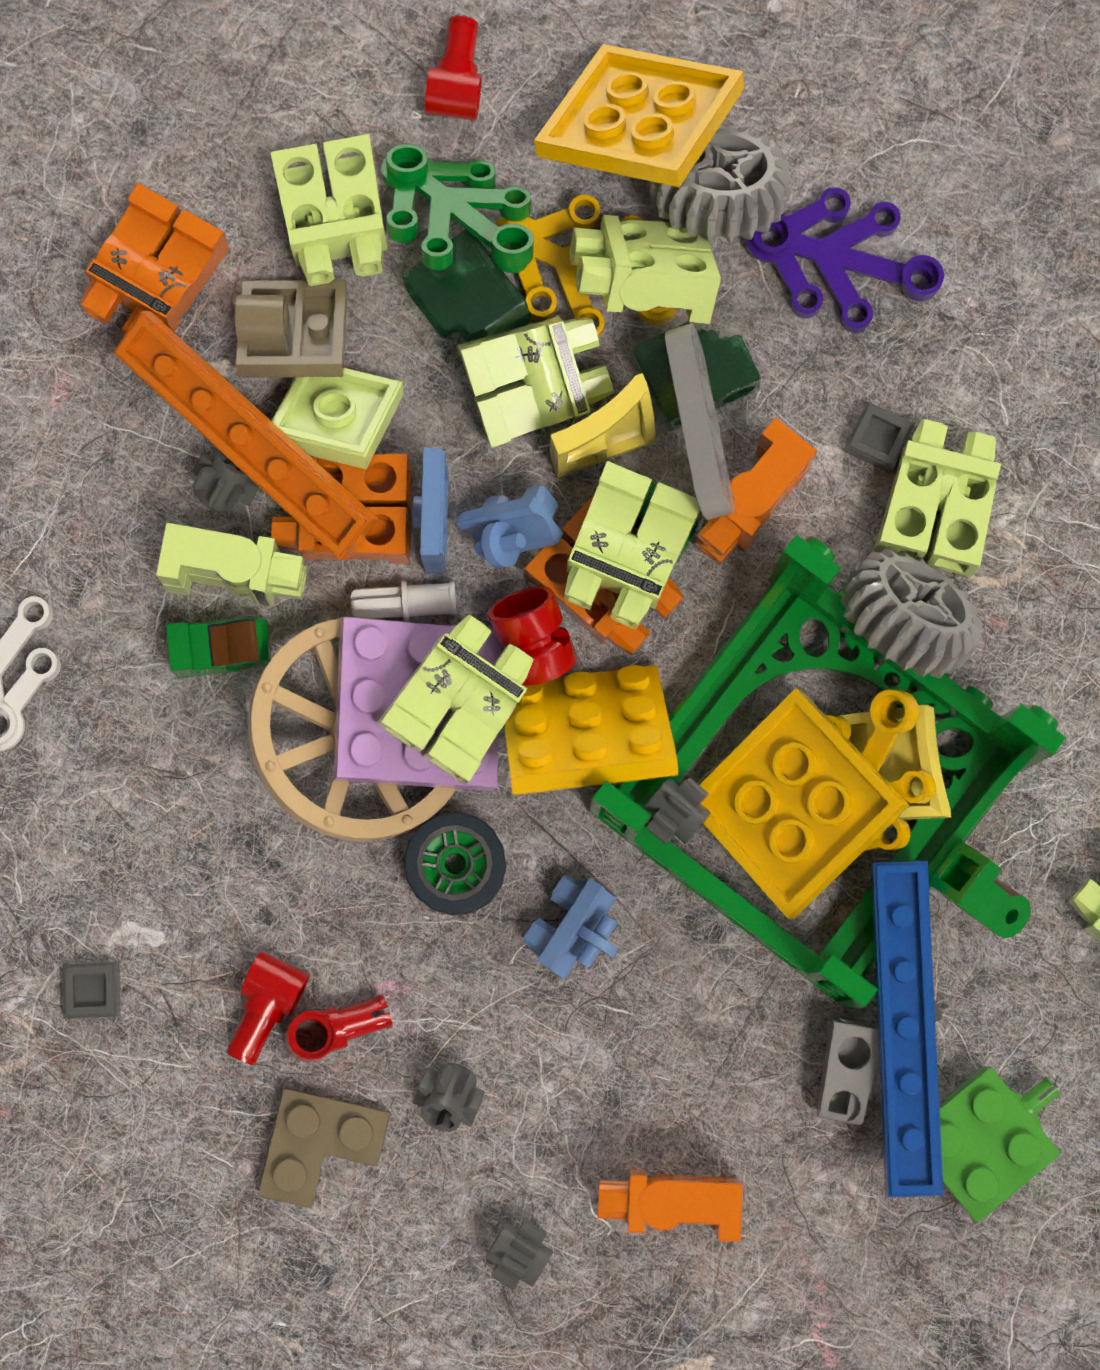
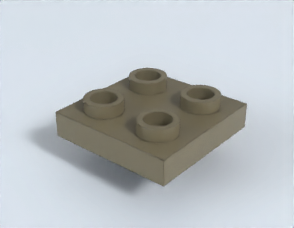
[235,280,348,377]

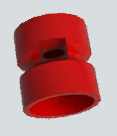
[488,586,577,686]

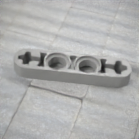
[665,323,735,521]

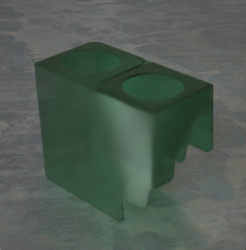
[402,229,531,342]
[632,322,761,432]

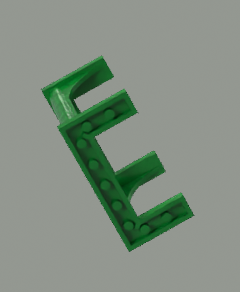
[589,534,1067,1008]

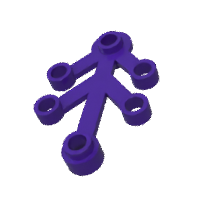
[745,187,944,333]

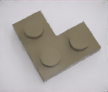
[258,1088,391,1208]

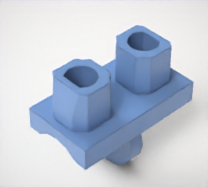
[456,485,563,569]
[523,875,619,980]

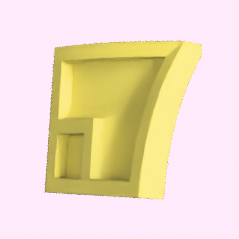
[550,373,656,478]
[832,705,951,820]

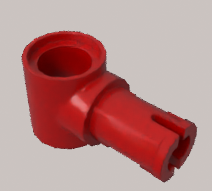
[424,16,482,121]
[226,951,310,1065]
[284,994,393,1062]

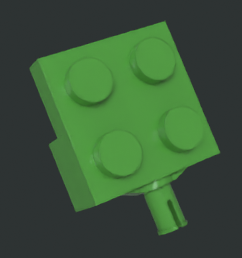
[939,1066,1062,1224]

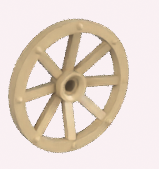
[248,617,456,841]

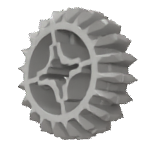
[650,125,792,243]
[840,549,983,678]

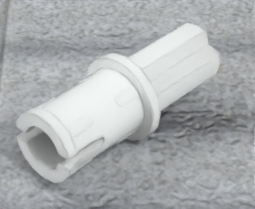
[351,580,457,622]

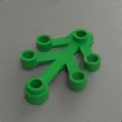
[381,144,534,273]

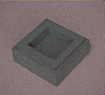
[844,401,915,473]
[62,962,121,1019]

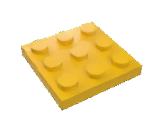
[534,44,745,188]
[504,665,678,795]
[699,688,909,919]

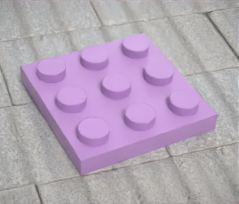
[333,617,501,791]

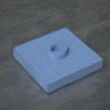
[413,448,449,574]

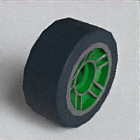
[404,812,507,916]

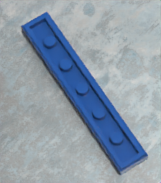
[870,861,944,1198]

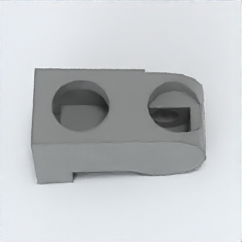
[817,1015,879,1125]

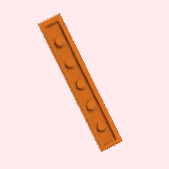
[113,311,378,561]

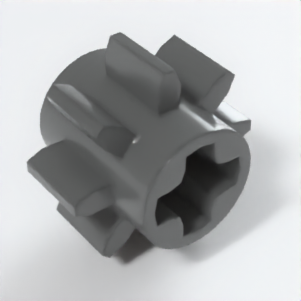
[192,448,259,512]
[644,777,711,845]
[413,1063,485,1132]
[485,1218,553,1290]

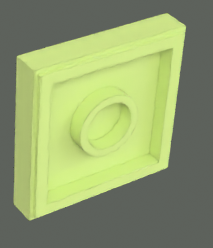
[272,368,404,469]

